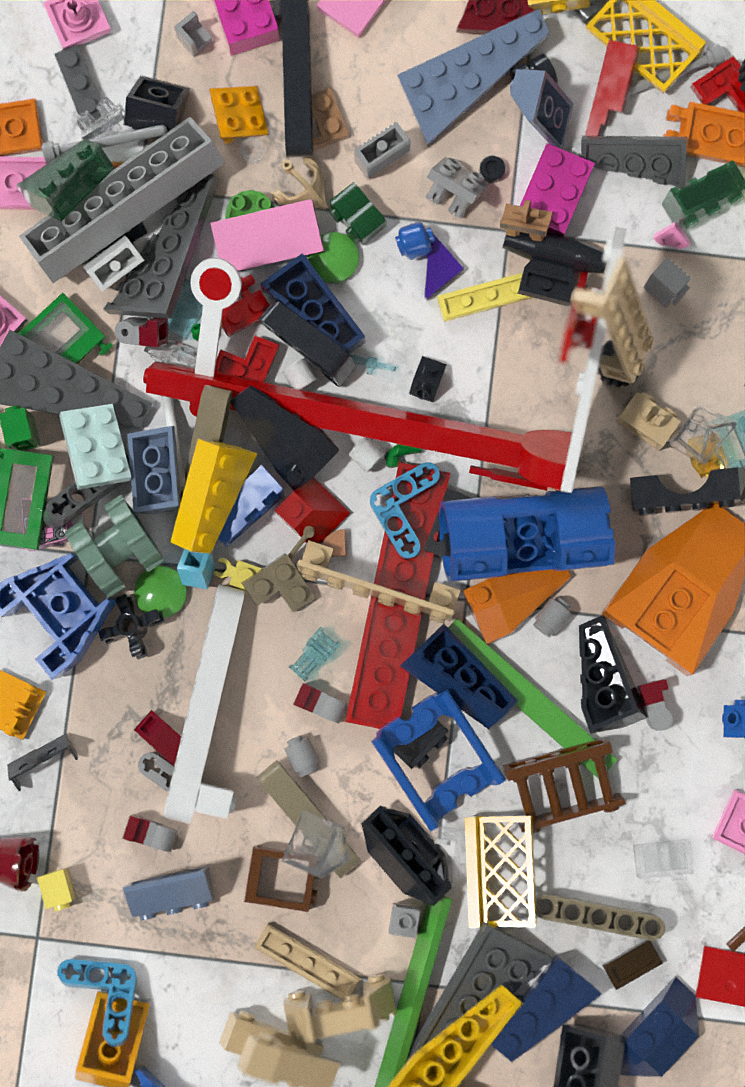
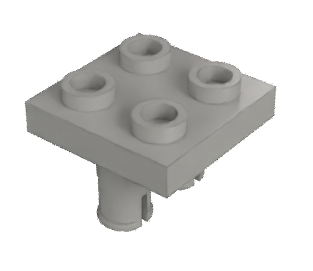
[426,157,489,218]

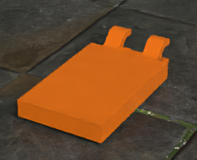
[663,101,745,168]

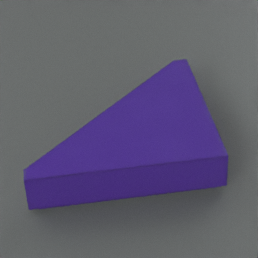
[424,233,464,301]

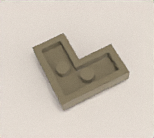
[241,553,315,613]

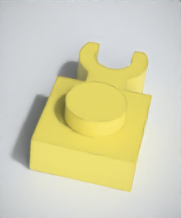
[213,558,262,592]

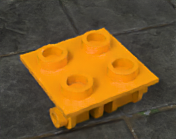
[209,86,268,144]
[0,670,46,740]

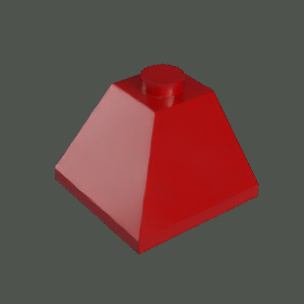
[275,478,350,544]

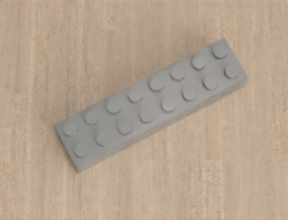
[19,117,225,283]

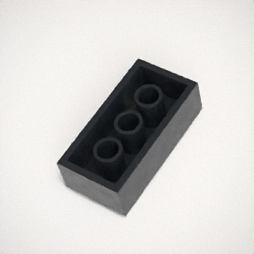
[553,1024,626,1087]

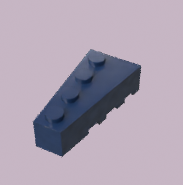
[260,253,365,355]
[400,624,518,729]
[490,955,602,1063]

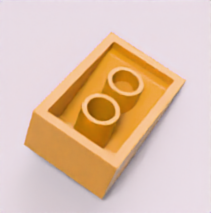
[75,991,150,1087]

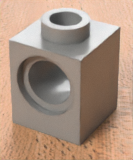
[388,903,420,938]

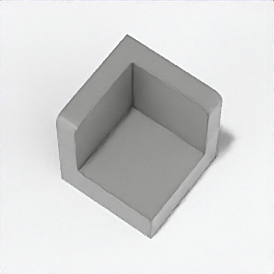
[174,11,213,57]

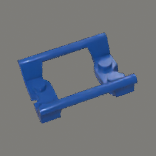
[371,690,506,831]

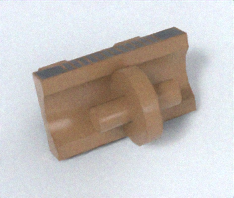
[500,200,553,242]

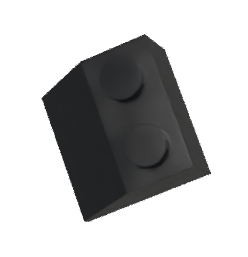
[123,75,190,137]

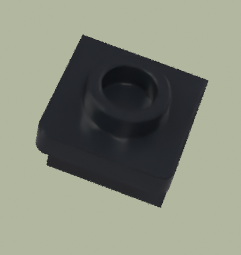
[409,356,447,402]

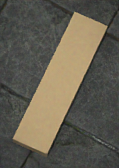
[254,923,361,1001]

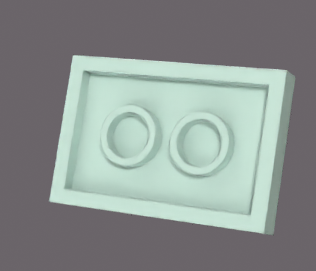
[59,404,131,490]

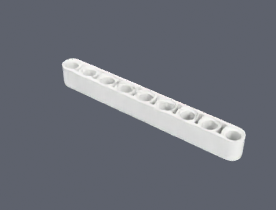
[163,584,245,823]

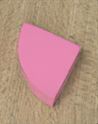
[653,222,691,249]

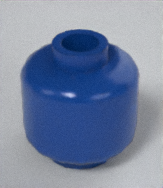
[395,221,436,260]

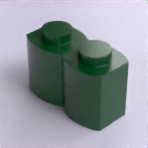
[329,182,387,245]

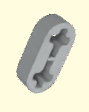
[138,753,174,792]

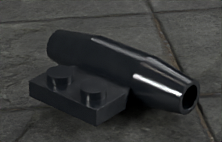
[502,232,607,306]

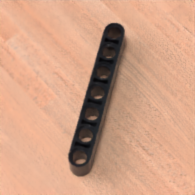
[281,0,313,158]

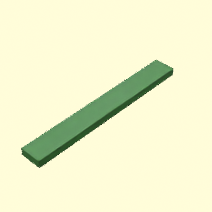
[448,618,617,778]
[375,896,452,1087]

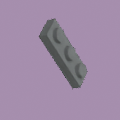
[54,45,107,127]

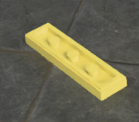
[437,273,533,322]

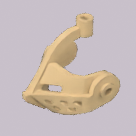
[271,157,328,210]

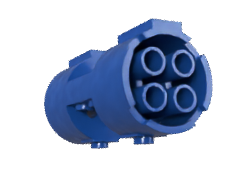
[439,486,616,582]

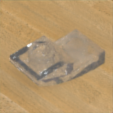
[144,340,198,367]

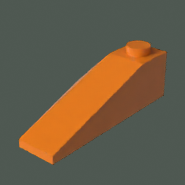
[463,569,571,645]

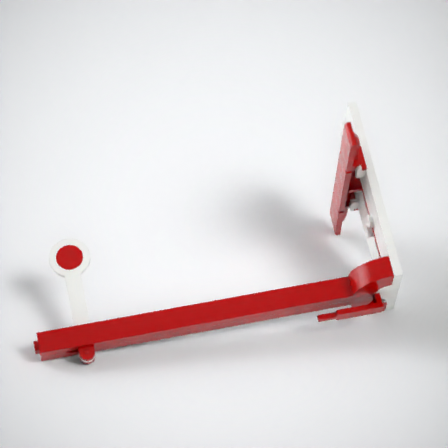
[143,227,627,493]

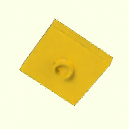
[528,0,590,15]

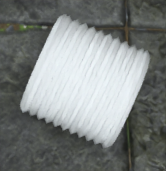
[282,358,319,391]
[349,437,386,473]

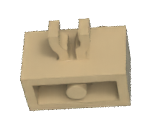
[616,391,681,451]

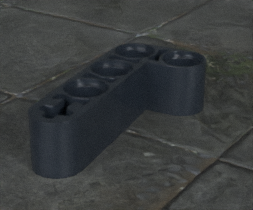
[258,299,356,387]

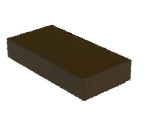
[602,940,663,990]

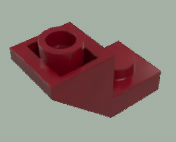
[134,710,182,766]

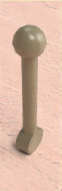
[288,526,315,560]

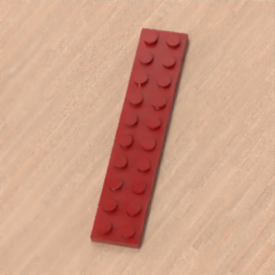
[345,462,450,729]

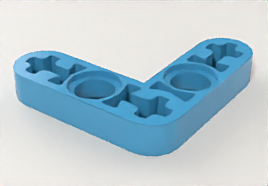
[370,462,440,559]
[57,959,137,1047]

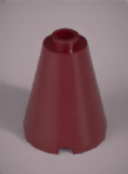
[0,837,39,892]

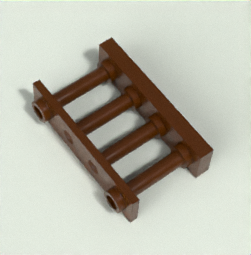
[503,737,626,833]

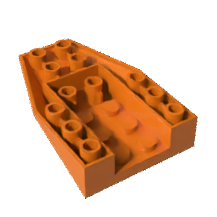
[601,504,745,676]

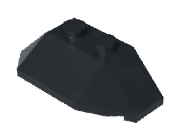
[361,805,452,906]

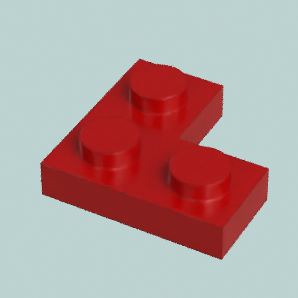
[690,56,745,112]
[215,335,279,383]

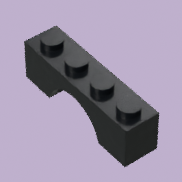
[630,467,741,516]

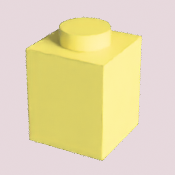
[37,868,76,912]

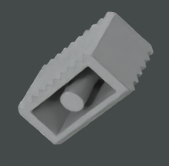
[354,122,411,179]
[643,258,690,308]

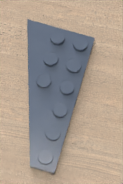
[397,9,550,147]

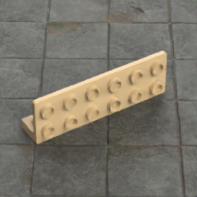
[572,257,654,384]
[297,540,460,624]

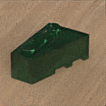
[16,139,114,222]
[662,160,745,230]

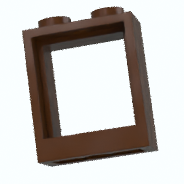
[244,846,322,912]

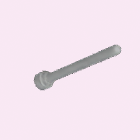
[628,44,725,96]
[42,125,167,164]

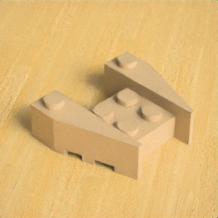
[283,974,397,1043]
[219,1011,340,1087]

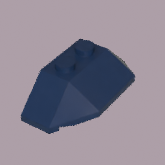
[621,976,699,1077]

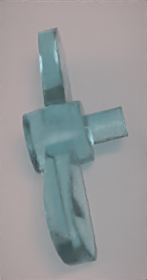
[350,354,396,375]

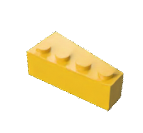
[170,439,258,554]

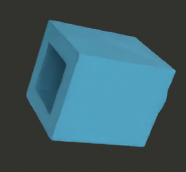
[177,549,215,590]

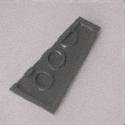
[581,136,687,190]

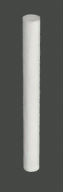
[162,396,186,491]

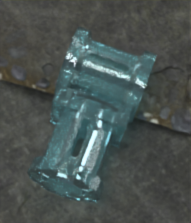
[288,627,341,682]

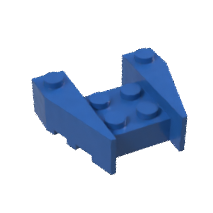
[0,553,117,680]

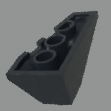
[231,385,339,491]
[579,615,648,733]

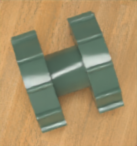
[65,495,165,598]

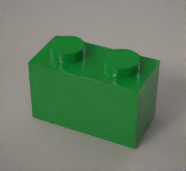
[0,405,41,451]

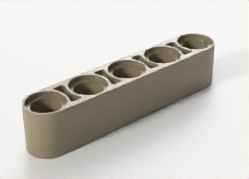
[179,385,233,508]
[256,760,361,878]
[536,893,665,940]

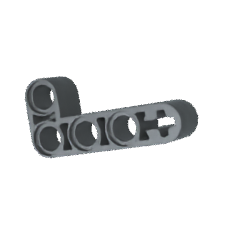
[43,452,130,529]

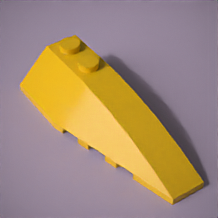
[388,985,522,1087]

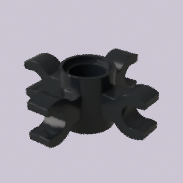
[98,594,165,659]

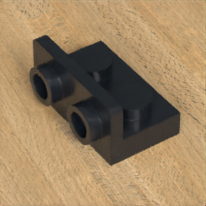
[393,720,449,769]

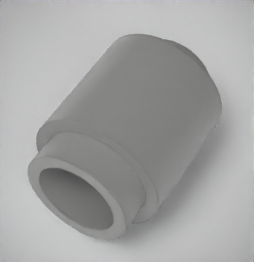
[533,597,571,638]
[284,735,319,777]

